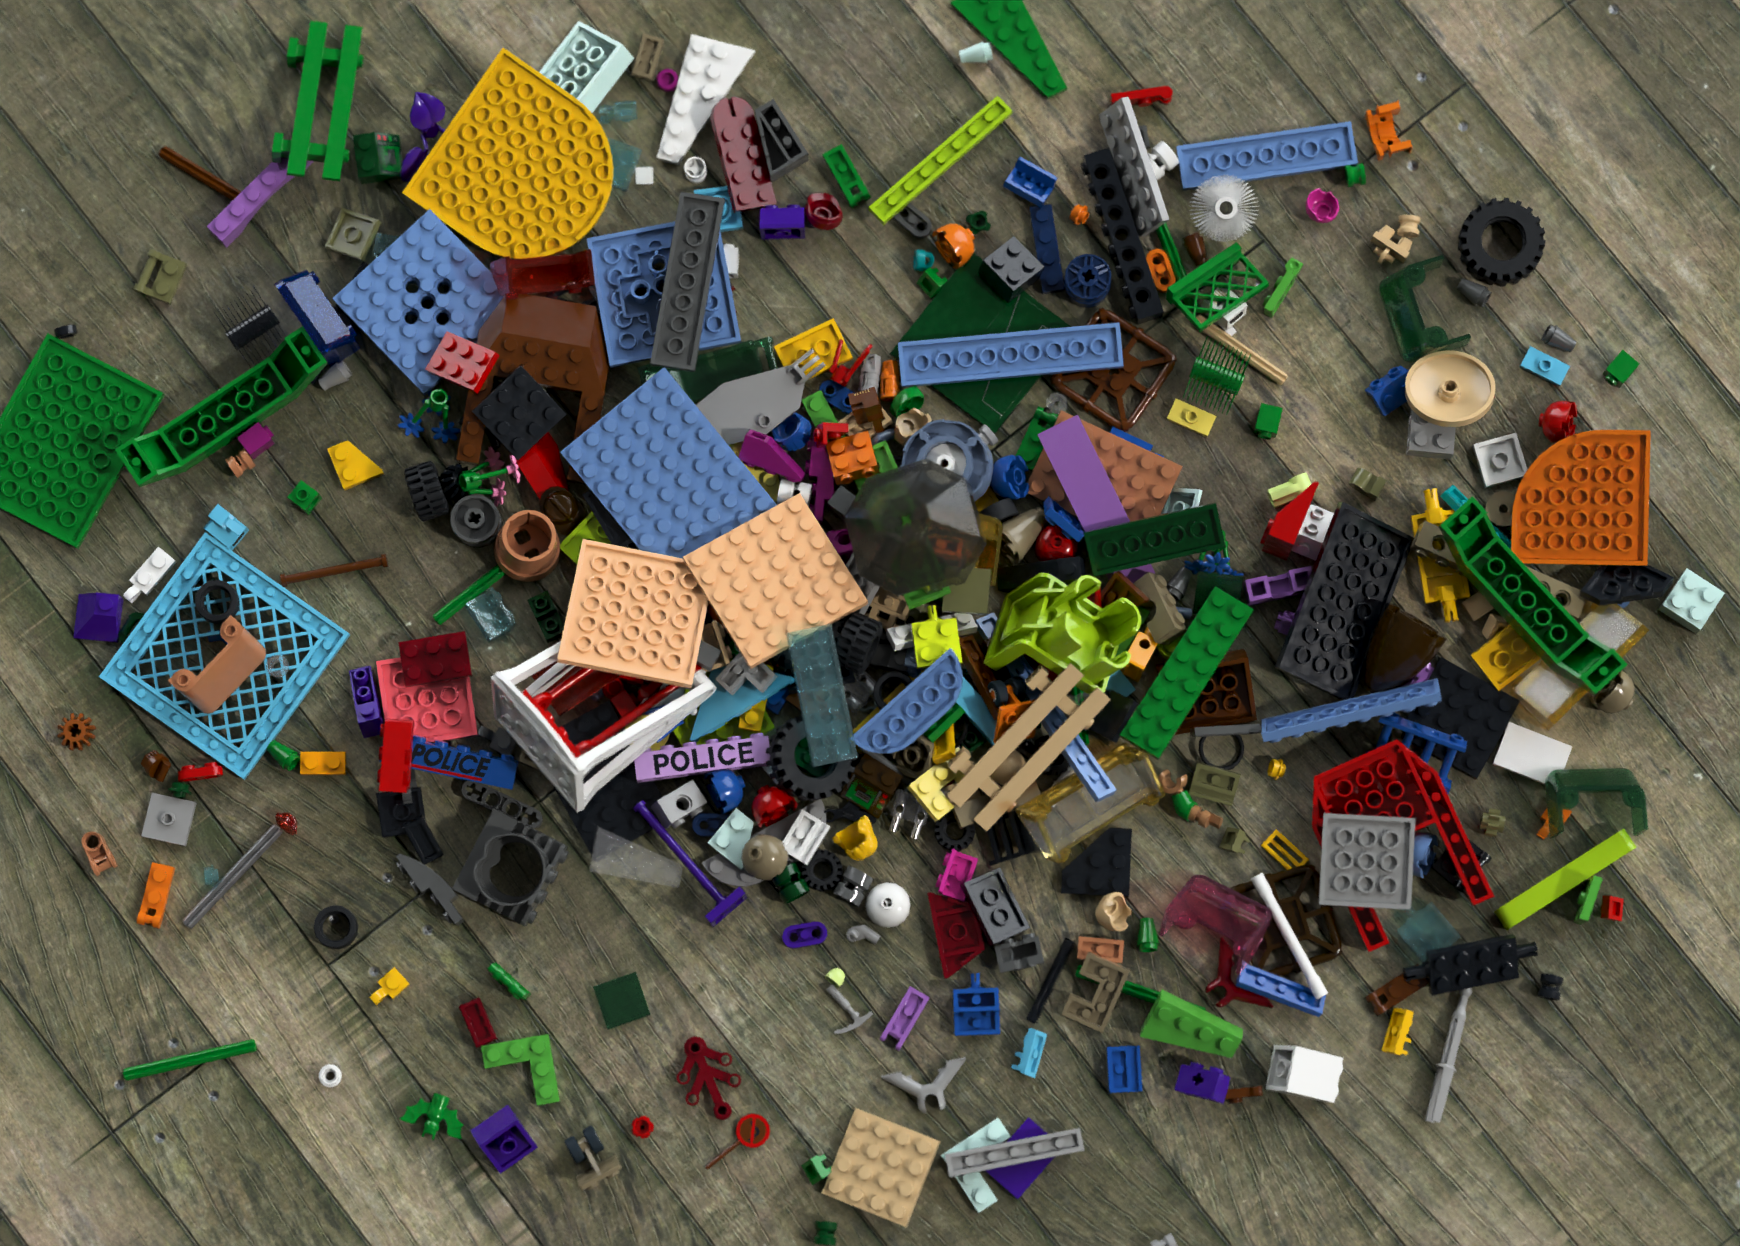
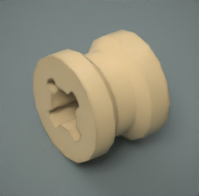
[1397,215,1420,238]

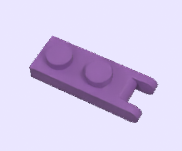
[879,986,930,1051]

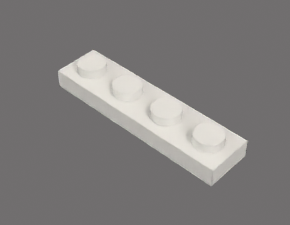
[886,613,978,651]

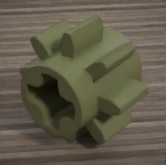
[1480,808,1505,837]

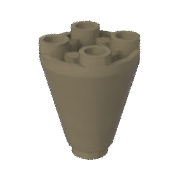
[988,507,1048,566]

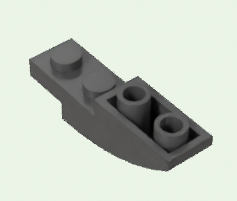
[396,854,465,926]

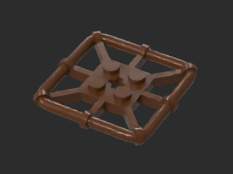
[1050,308,1177,432]

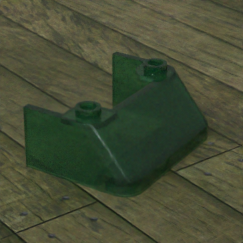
[1379,255,1471,362]
[1545,768,1648,838]

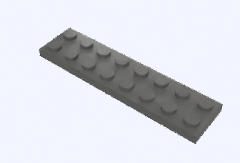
[650,192,725,372]

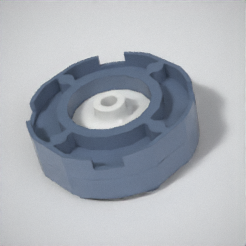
[900,419,994,512]

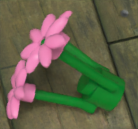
[459,447,520,507]

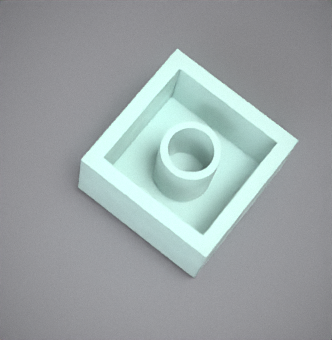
[1658,568,1725,634]

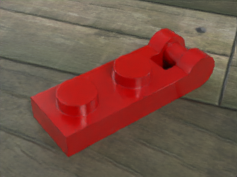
[1110,86,1173,107]

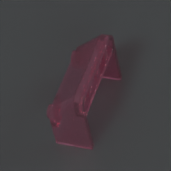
[1159,875,1272,976]

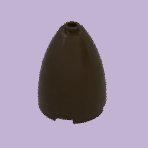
[1365,603,1447,693]

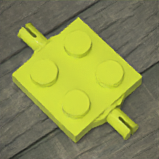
[911,605,962,669]

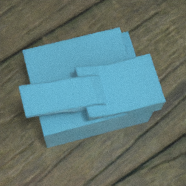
[203,504,249,551]

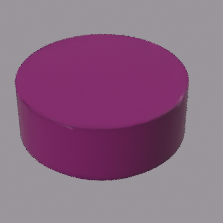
[657,69,679,92]

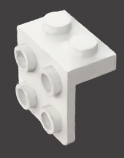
[1291,505,1334,561]

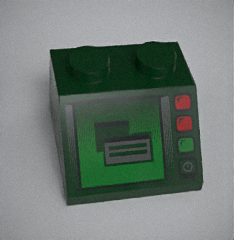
[353,132,403,184]

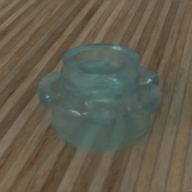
[204,865,219,887]

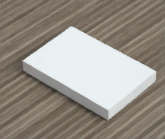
[1493,722,1573,789]

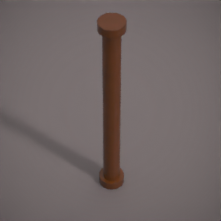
[280,554,388,587]

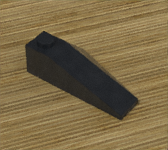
[996,556,1087,598]

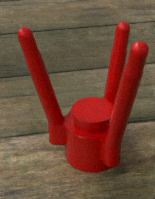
[829,339,873,387]

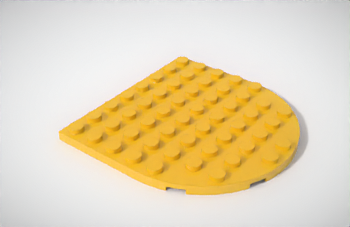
[402,48,613,260]

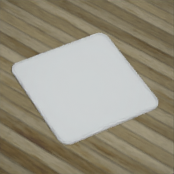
[636,167,653,184]

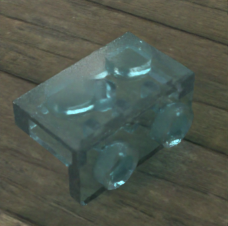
[465,587,516,643]

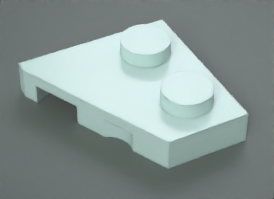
[708,808,754,871]

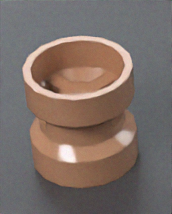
[225,448,256,478]

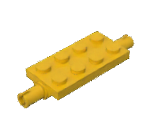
[1410,488,1470,623]

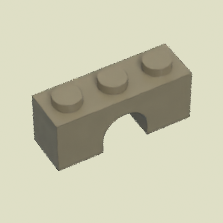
[1133,572,1187,645]

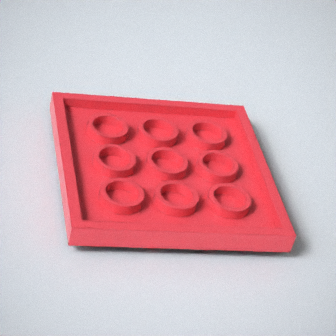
[376,657,478,743]

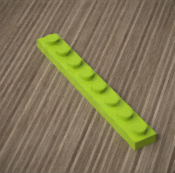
[868,96,1013,225]

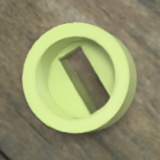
[825,968,845,988]

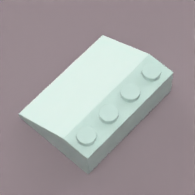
[539,21,634,113]

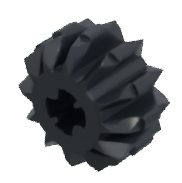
[439,463,469,502]

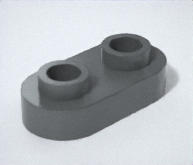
[894,203,932,239]

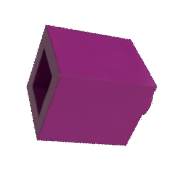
[237,422,275,460]

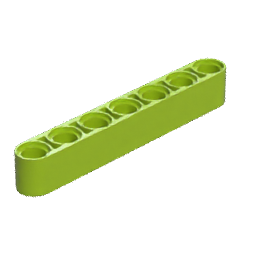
[1494,829,1636,931]

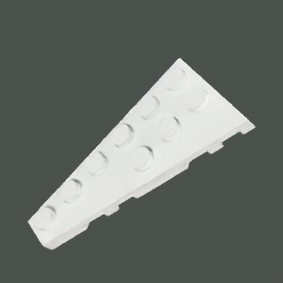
[657,34,755,165]

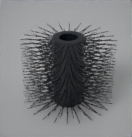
[214,288,286,368]

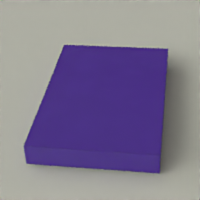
[985,1117,1054,1199]

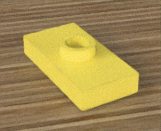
[1167,399,1217,437]

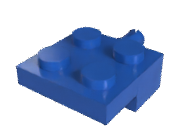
[953,973,1000,1036]

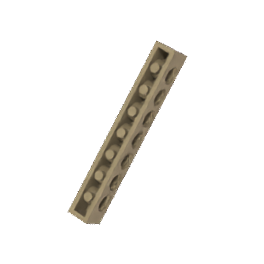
[1410,521,1586,620]

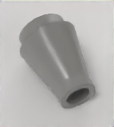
[318,361,352,390]

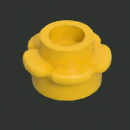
[1267,759,1286,780]

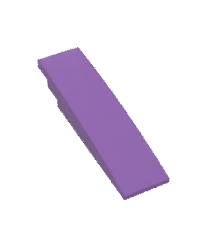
[1037,415,1156,583]

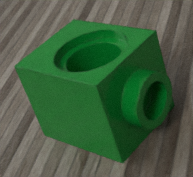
[1603,350,1640,388]
[1254,403,1283,440]
[287,480,322,515]

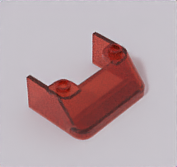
[490,249,595,300]

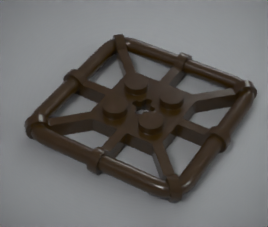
[1224,864,1343,976]

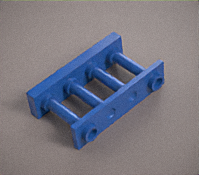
[1366,712,1467,794]

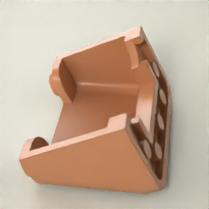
[168,615,266,714]

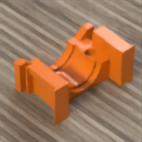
[1365,100,1413,161]

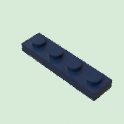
[1029,204,1065,294]

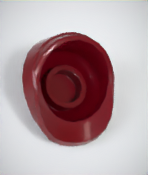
[805,193,843,231]

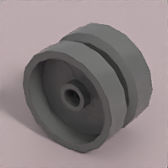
[450,494,502,548]

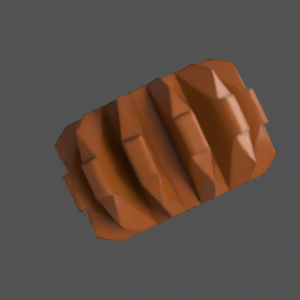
[57,713,96,751]

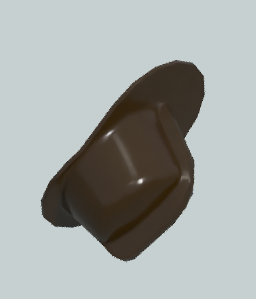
[539,487,587,535]

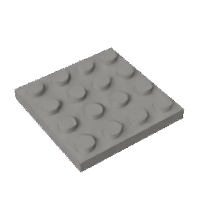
[1319,813,1415,910]

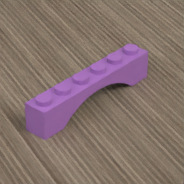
[207,158,314,248]

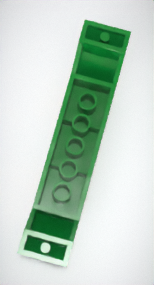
[115,326,328,487]
[1439,496,1628,695]

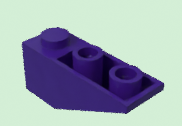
[349,665,384,739]

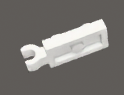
[123,547,176,603]

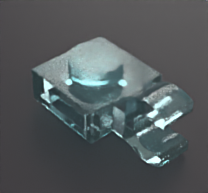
[599,101,637,124]

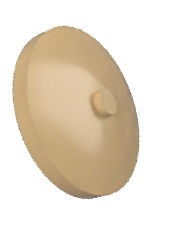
[1405,350,1495,427]

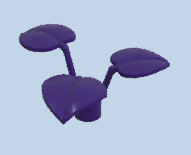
[401,92,445,182]

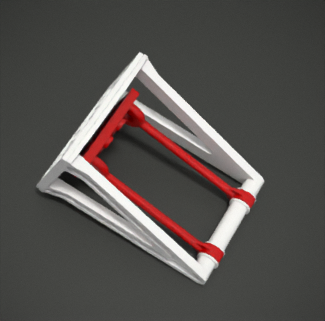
[491,641,717,813]

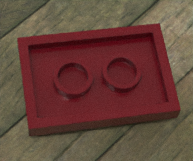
[398,631,472,687]

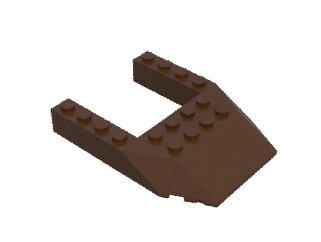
[456,291,609,485]

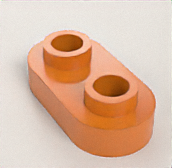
[1146,249,1176,293]

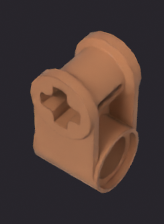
[81,831,118,876]

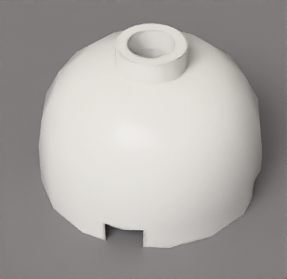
[865,882,911,928]

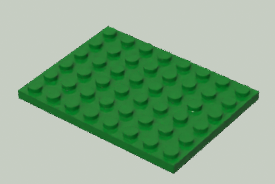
[0,333,165,549]

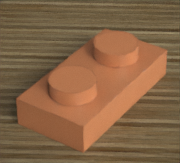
[1077,936,1124,964]

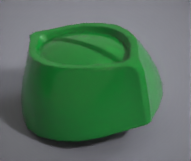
[890,386,924,419]

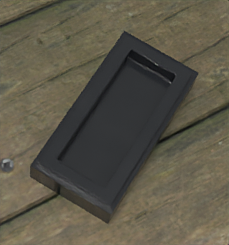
[402,815,444,865]

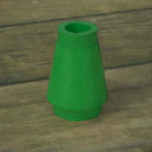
[266,740,300,771]
[1137,918,1159,953]

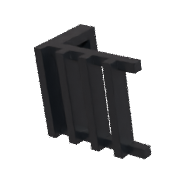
[979,807,1048,866]

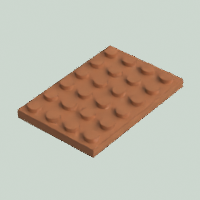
[1027,410,1183,521]

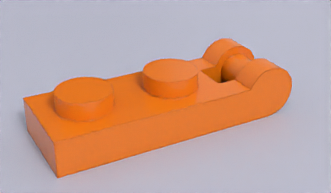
[137,862,175,929]

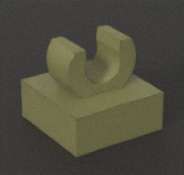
[1219,827,1250,853]

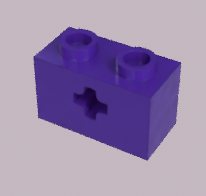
[1174,1062,1231,1104]

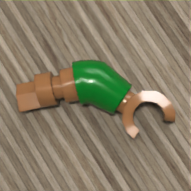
[1158,769,1223,829]

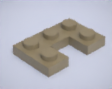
[1061,951,1130,1033]

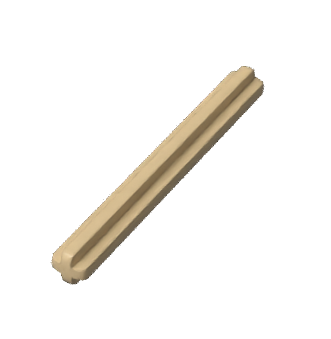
[1193,315,1288,385]

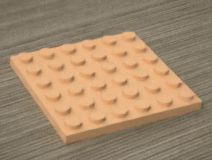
[683,493,868,669]
[557,539,708,688]

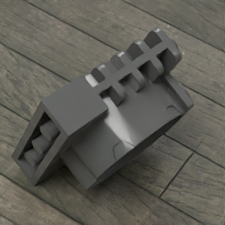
[452,808,569,926]

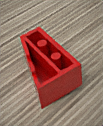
[377,719,414,793]

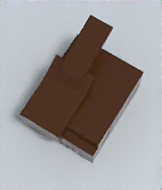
[848,387,884,433]

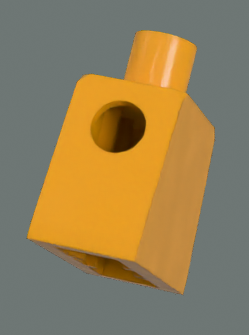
[1120,626,1158,682]

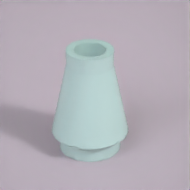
[959,41,993,63]

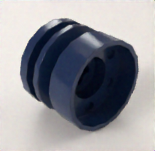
[1064,254,1111,308]

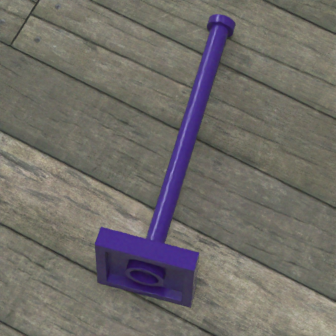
[633,800,747,927]

